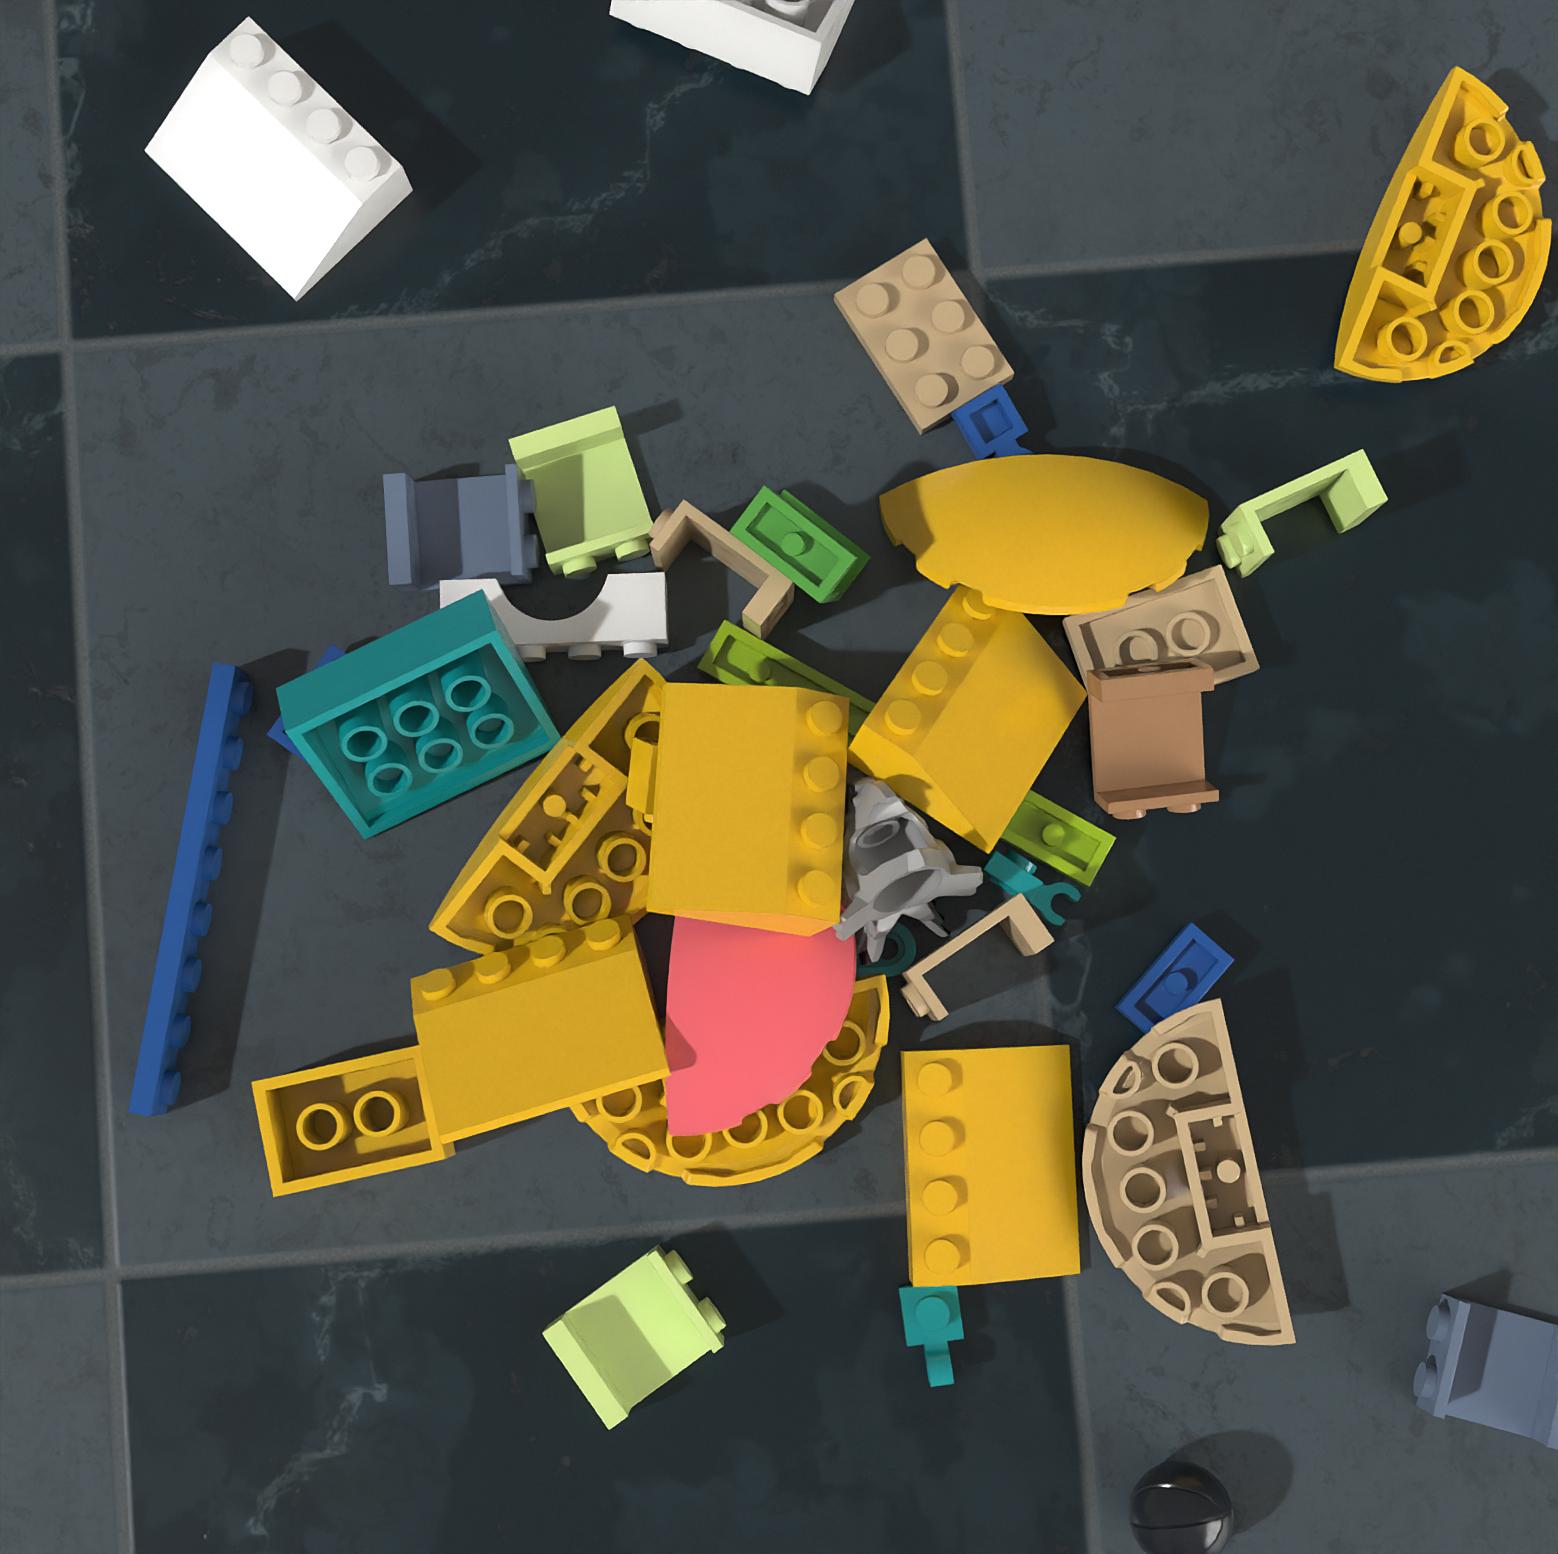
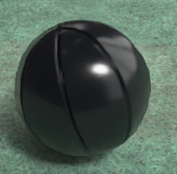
[1129,1461,1233,1554]

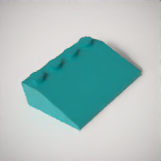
[276,589,562,840]

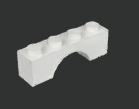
[440,572,669,662]

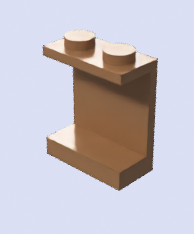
[1087,658,1219,819]

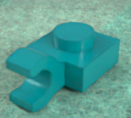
[981,850,1081,926]
[898,1285,964,1387]

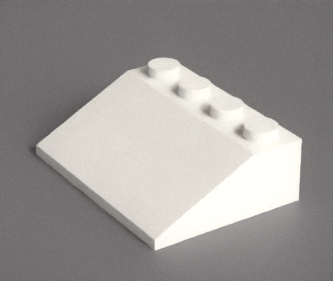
[609,0,855,95]
[145,16,413,301]

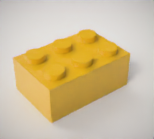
[251,1045,456,1197]

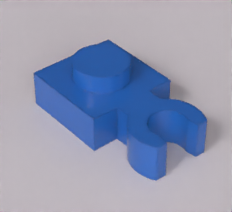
[950,383,1034,461]

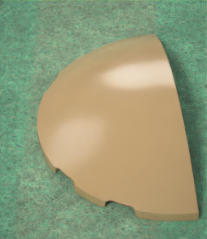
[1082,998,1296,1345]

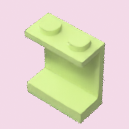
[508,406,653,578]
[1216,449,1388,579]
[542,1244,727,1430]

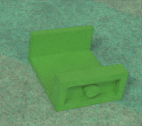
[729,485,872,604]

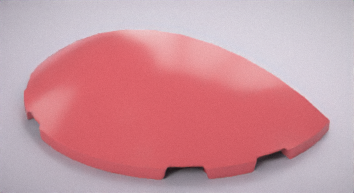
[665,902,857,1136]

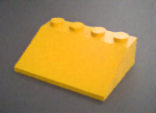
[847,584,1088,854]
[646,682,850,937]
[410,913,671,1145]
[900,1045,1080,1287]

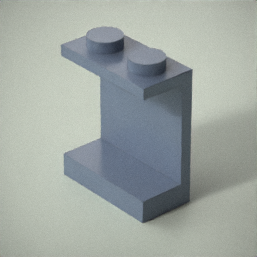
[383,464,540,594]
[1413,1293,1558,1450]

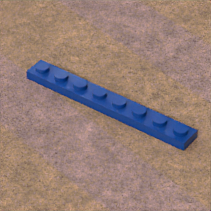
[128,662,253,1116]

